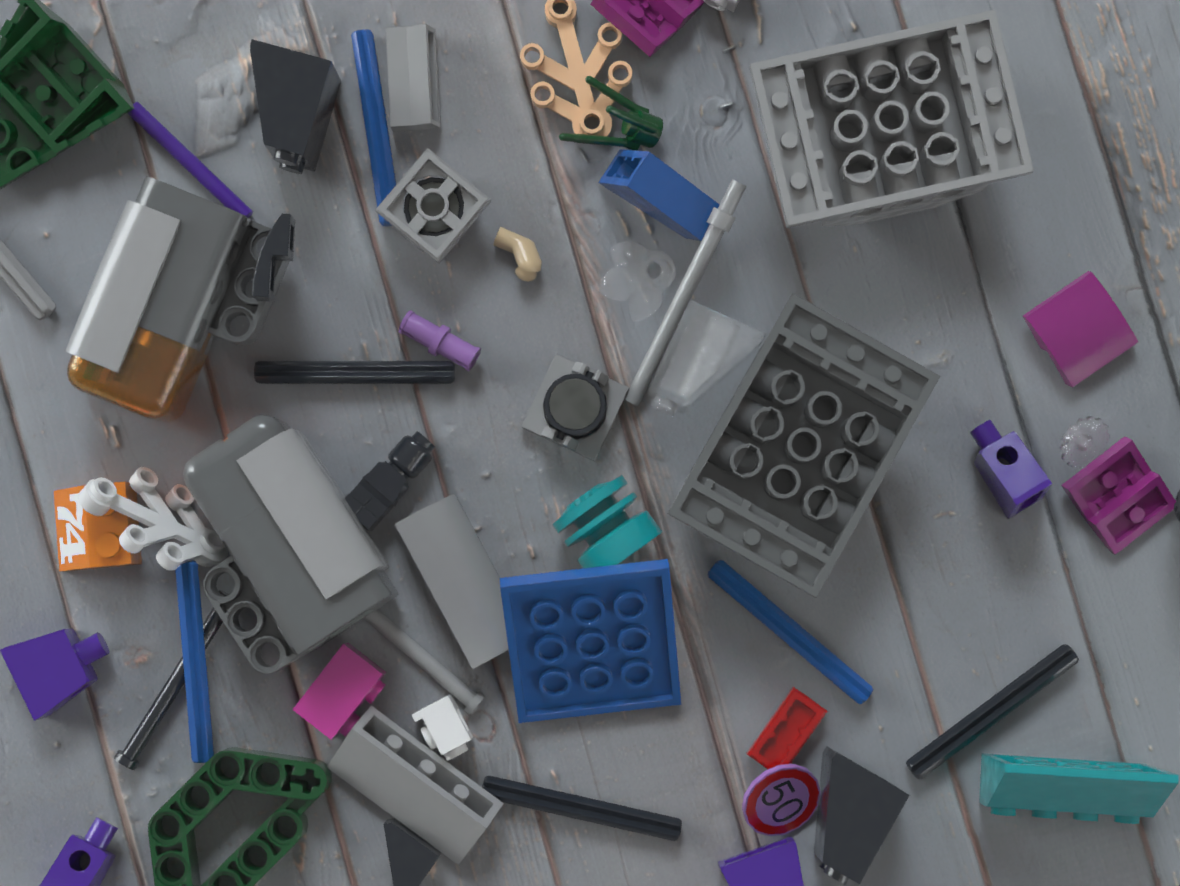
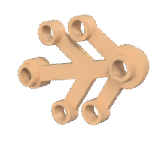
[520,0,632,137]

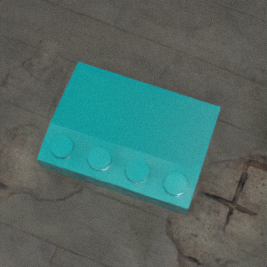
[979,753,1179,824]

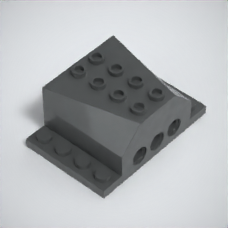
[667,293,940,598]

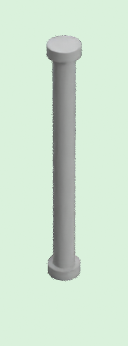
[363,609,486,715]

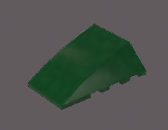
[0,0,135,190]

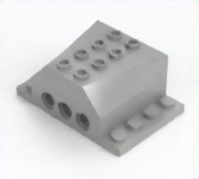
[749,10,1034,228]

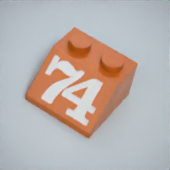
[54,481,142,572]

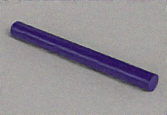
[127,102,253,219]

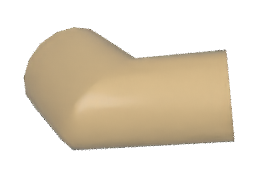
[493,227,542,282]

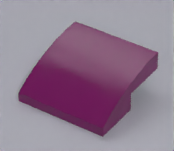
[590,0,704,57]
[1023,271,1138,388]
[1061,436,1176,555]

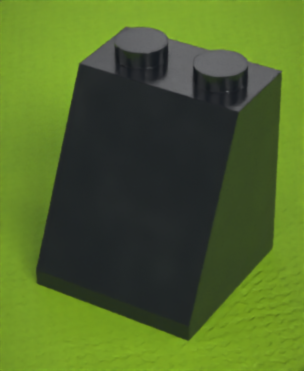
[250,39,341,174]
[814,746,910,885]

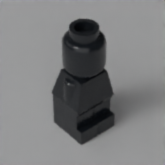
[345,431,435,532]

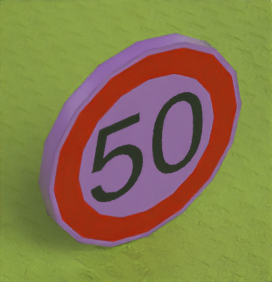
[742,764,821,836]

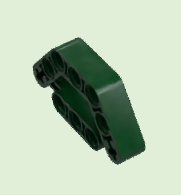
[148,747,332,886]

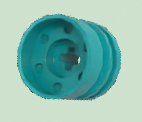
[552,475,662,568]

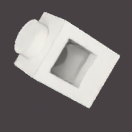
[412,694,473,761]

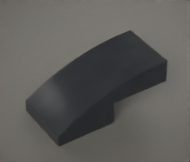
[252,213,295,302]

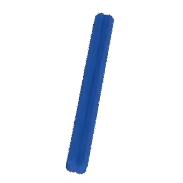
[351,29,396,226]
[175,560,214,763]
[707,560,873,704]

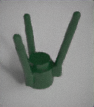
[559,76,663,150]

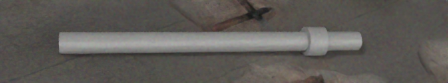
[624,179,747,406]

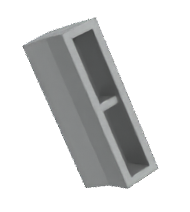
[385,23,441,132]

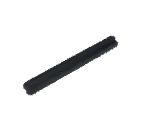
[254,361,455,384]
[906,644,1079,779]
[482,775,682,841]

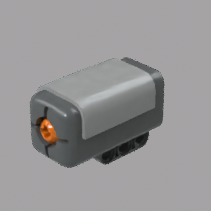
[183,415,399,673]

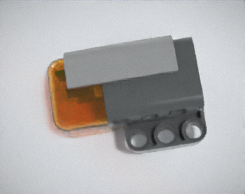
[65,176,290,423]

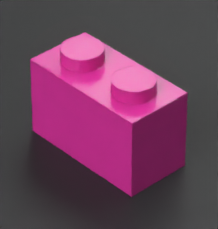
[292,643,386,740]

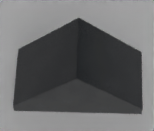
[383,818,441,886]

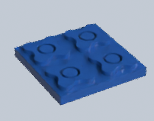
[500,559,682,723]

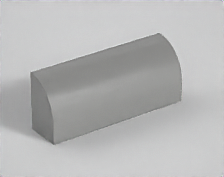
[395,494,509,669]
[327,706,504,865]

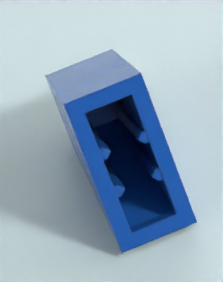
[598,149,720,241]

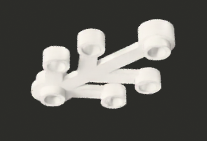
[78,467,228,571]

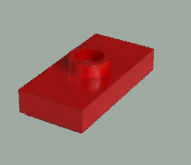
[746,687,828,769]

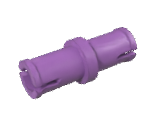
[398,310,481,371]

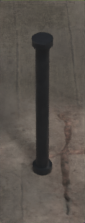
[114,590,230,770]

